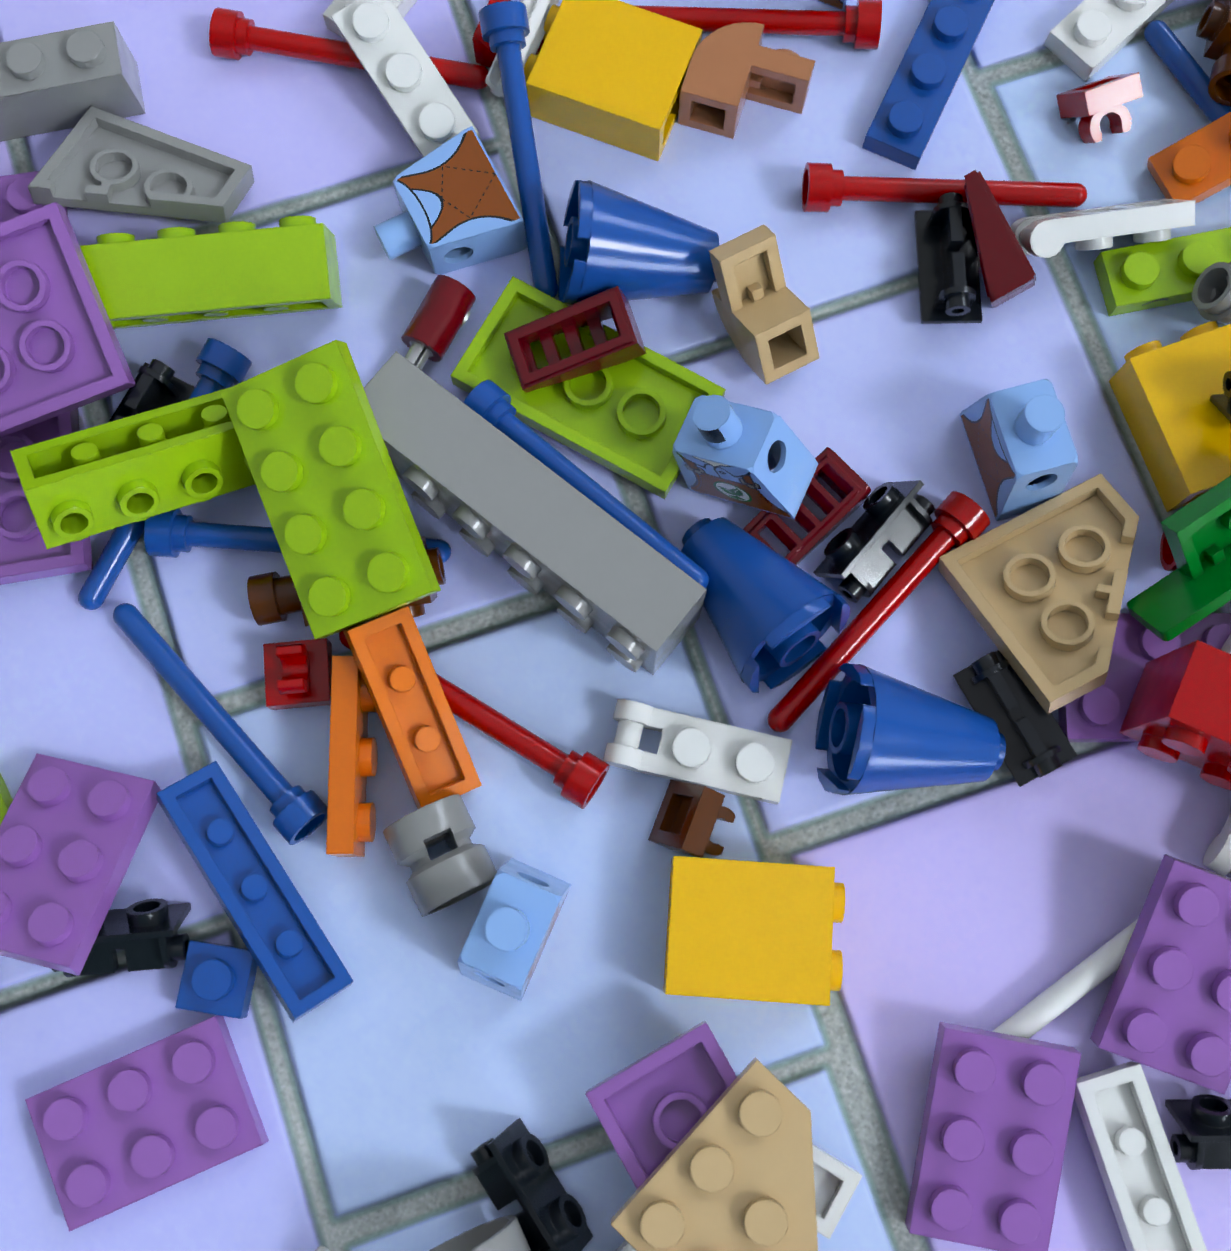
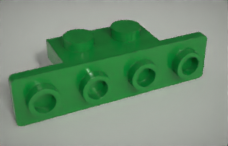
[1127,476,1231,641]

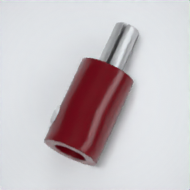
[401,275,476,370]

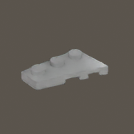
[28,106,254,223]

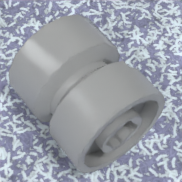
[383,794,497,917]

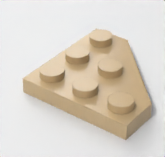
[938,473,1139,714]
[611,1057,818,1251]

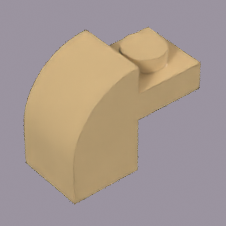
[709,224,820,385]

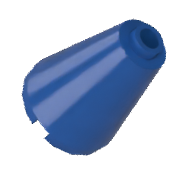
[558,180,720,305]
[681,517,851,693]
[815,663,1006,795]

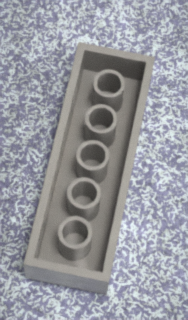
[364,351,707,675]

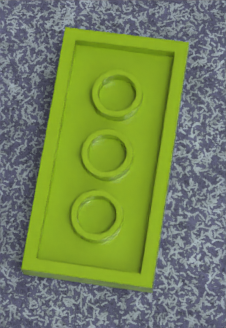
[450,276,726,499]
[221,340,441,639]

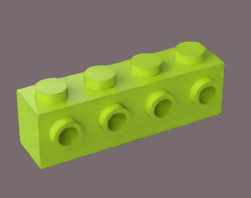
[80,216,343,329]
[10,387,255,549]

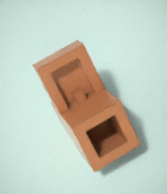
[678,22,815,139]

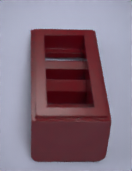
[964,169,1036,308]
[504,286,647,393]
[743,447,871,566]

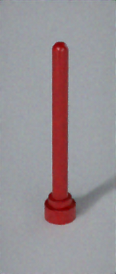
[633,0,882,50]
[209,7,489,90]
[802,162,1087,213]
[767,491,990,732]
[339,631,610,809]

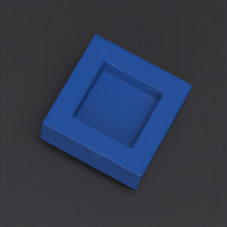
[175,940,258,1019]

